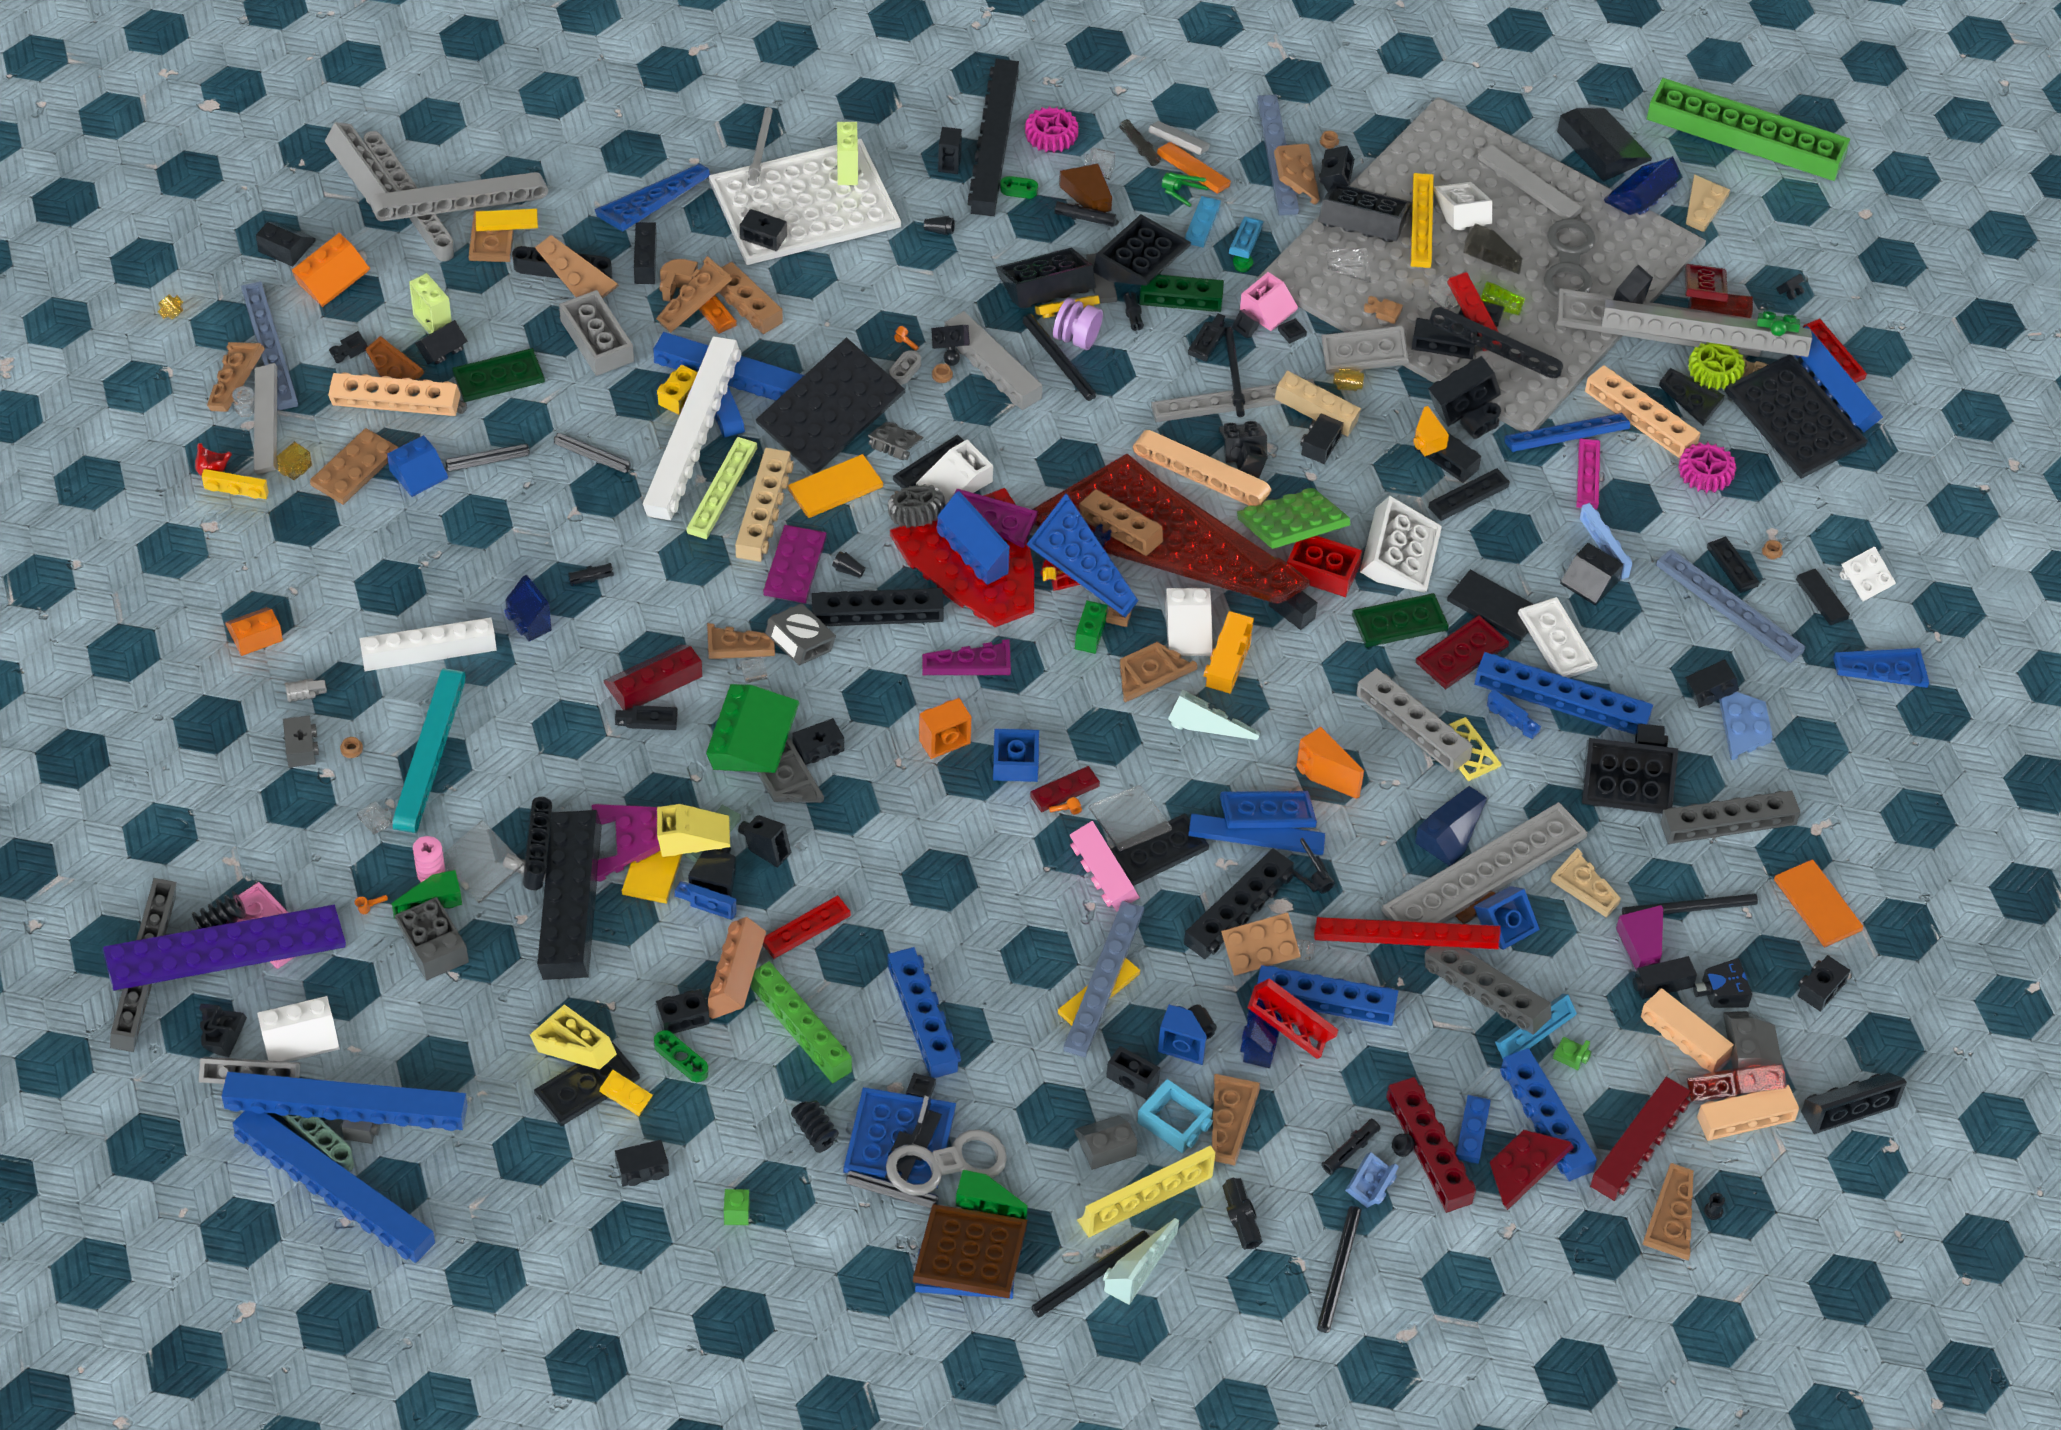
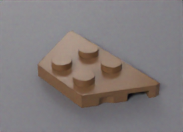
[1274,144,1320,205]
[1119,642,1198,703]

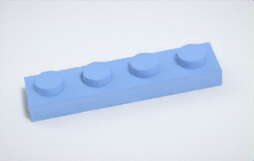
[1580,503,1632,580]

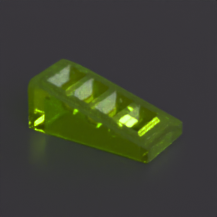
[1481,281,1525,315]

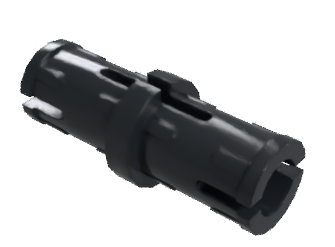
[1123,292,1144,331]
[568,563,614,586]

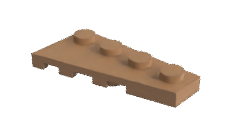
[535,235,619,298]

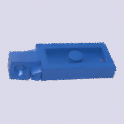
[1487,690,1541,739]
[675,881,736,920]

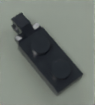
[1188,313,1225,362]
[615,705,678,730]

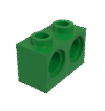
[1075,600,1108,654]

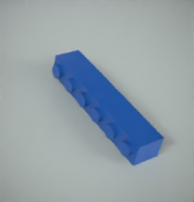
[1794,326,1883,433]

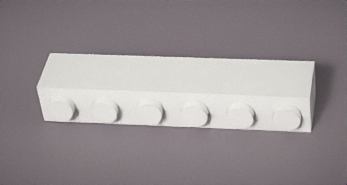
[359,617,497,671]

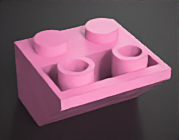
[1240,272,1298,331]

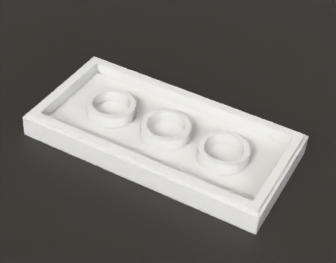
[1518,597,1598,678]

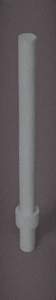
[748,107,773,186]

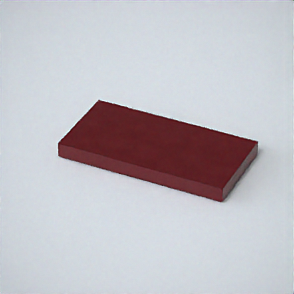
[1685,264,1728,302]
[1415,615,1509,690]

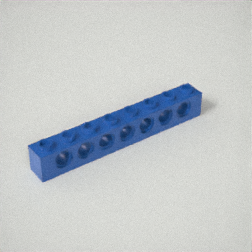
[1474,652,1653,735]

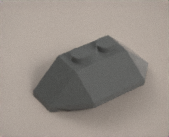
[1723,1011,1782,1093]

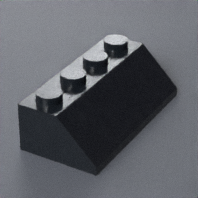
[1801,1072,1907,1134]

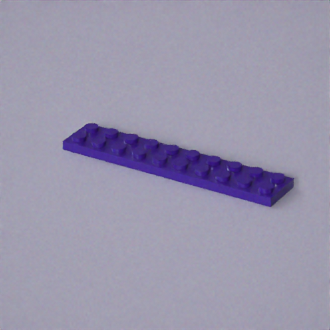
[103,904,346,991]

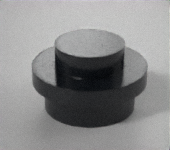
[1392,1134,1415,1157]

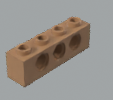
[717,261,783,334]
[1079,489,1163,556]

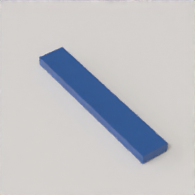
[1504,413,1630,452]
[1188,814,1325,855]

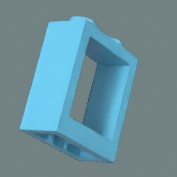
[1137,1079,1213,1154]

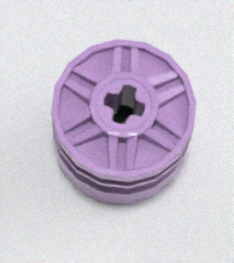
[1053,298,1103,350]

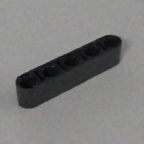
[512,246,612,279]
[522,797,552,890]

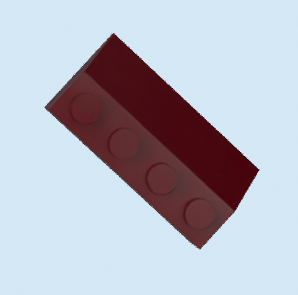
[603,644,703,710]

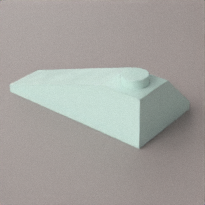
[1168,689,1260,740]
[1103,1218,1179,1305]

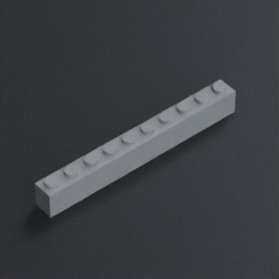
[1601,299,1812,357]

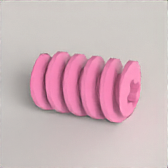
[413,836,446,882]

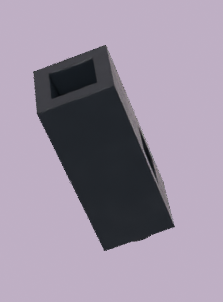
[1633,956,1697,999]

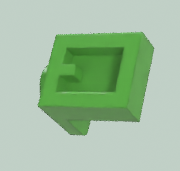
[1553,1037,1592,1070]

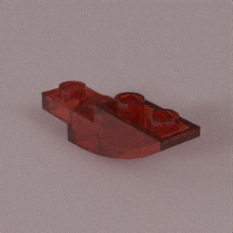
[1687,1063,1787,1102]

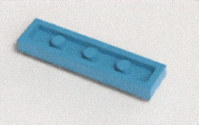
[1495,994,1577,1059]

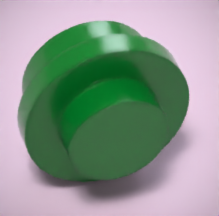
[1233,256,1253,272]

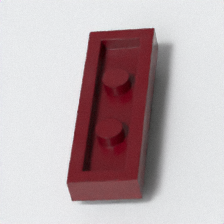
[1030,766,1100,813]

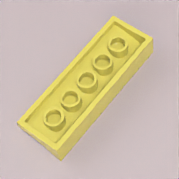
[1076,1145,1215,1238]

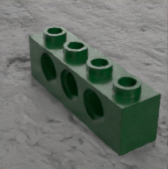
[1140,275,1224,312]

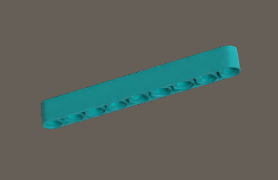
[393,668,466,833]

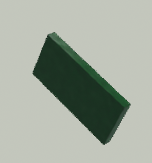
[452,348,545,402]
[1352,593,1449,648]

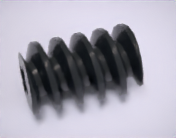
[192,891,246,929]
[791,1100,839,1153]

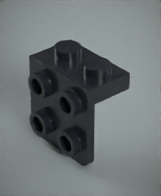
[1219,421,1268,463]

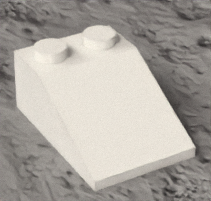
[1433,182,1492,230]
[1165,588,1212,656]

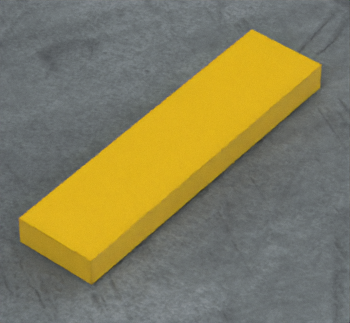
[1058,958,1140,1026]

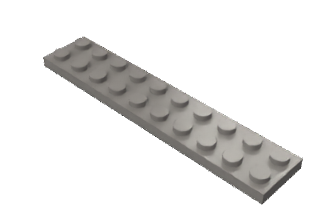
[1556,288,1761,357]
[1382,802,1588,923]

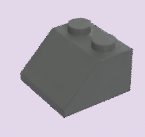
[1075,1115,1138,1170]

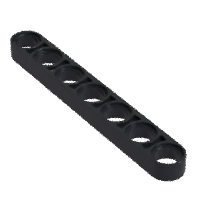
[1429,307,1563,378]

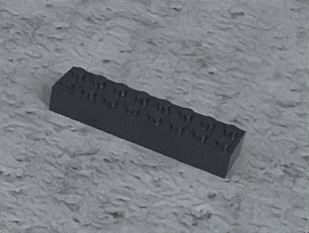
[537,810,602,980]

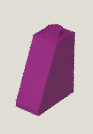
[1616,905,1663,970]

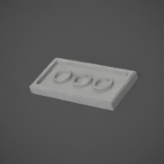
[1322,326,1409,374]

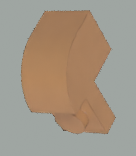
[660,259,698,302]

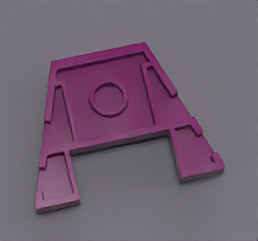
[591,804,661,882]

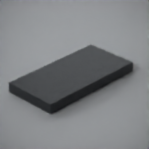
[1447,569,1533,642]
[1110,813,1209,886]
[534,1042,640,1126]

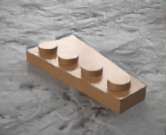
[656,256,732,333]
[207,342,265,412]
[1212,1074,1260,1165]
[1642,1163,1694,1261]

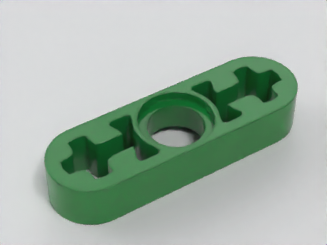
[654,1030,708,1082]

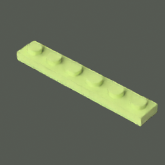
[687,437,757,539]

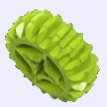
[1688,342,1745,390]

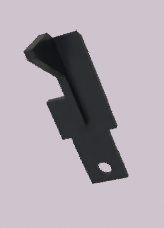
[885,1092,942,1182]

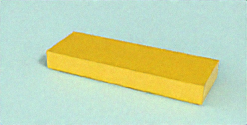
[476,209,538,231]

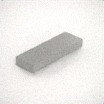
[1148,121,1210,155]

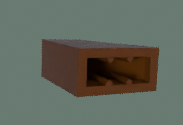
[1059,163,1112,212]

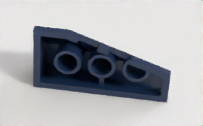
[1415,786,1487,866]

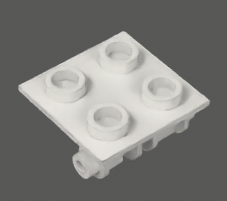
[1840,547,1896,602]

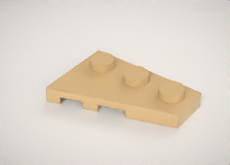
[1686,174,1730,232]
[1551,848,1621,918]

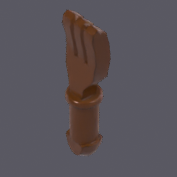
[1455,891,1496,924]

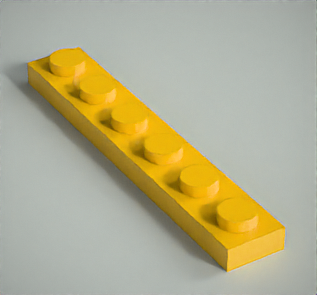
[1410,173,1434,268]

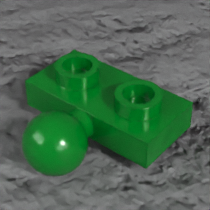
[1757,311,1800,337]

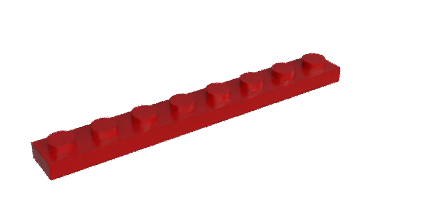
[1314,917,1501,949]

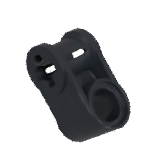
[1460,402,1501,439]

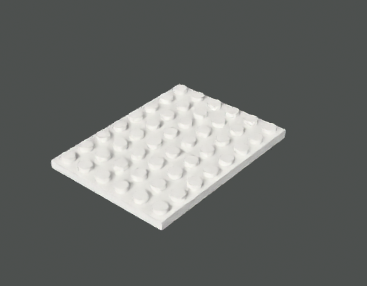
[709,139,901,265]

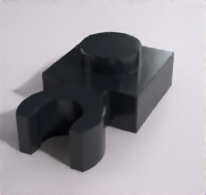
[329,331,368,363]

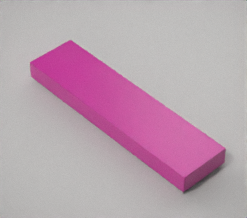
[1576,439,1600,509]

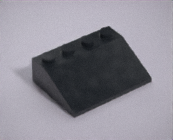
[1557,108,1652,182]
[1318,183,1412,242]
[1093,214,1191,286]
[996,247,1096,308]
[1582,738,1679,814]

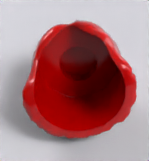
[195,443,232,476]

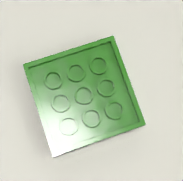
[1237,488,1351,549]

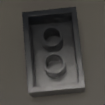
[1428,356,1501,427]

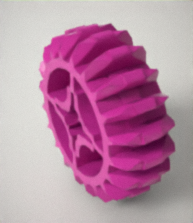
[1025,106,1079,153]
[1678,442,1736,494]

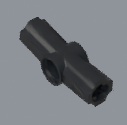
[1222,1177,1263,1250]

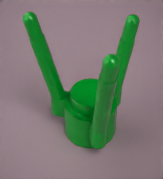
[1162,172,1208,207]

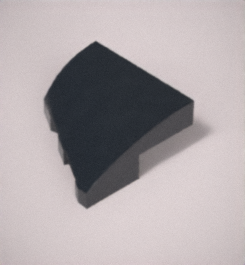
[199,1003,247,1057]

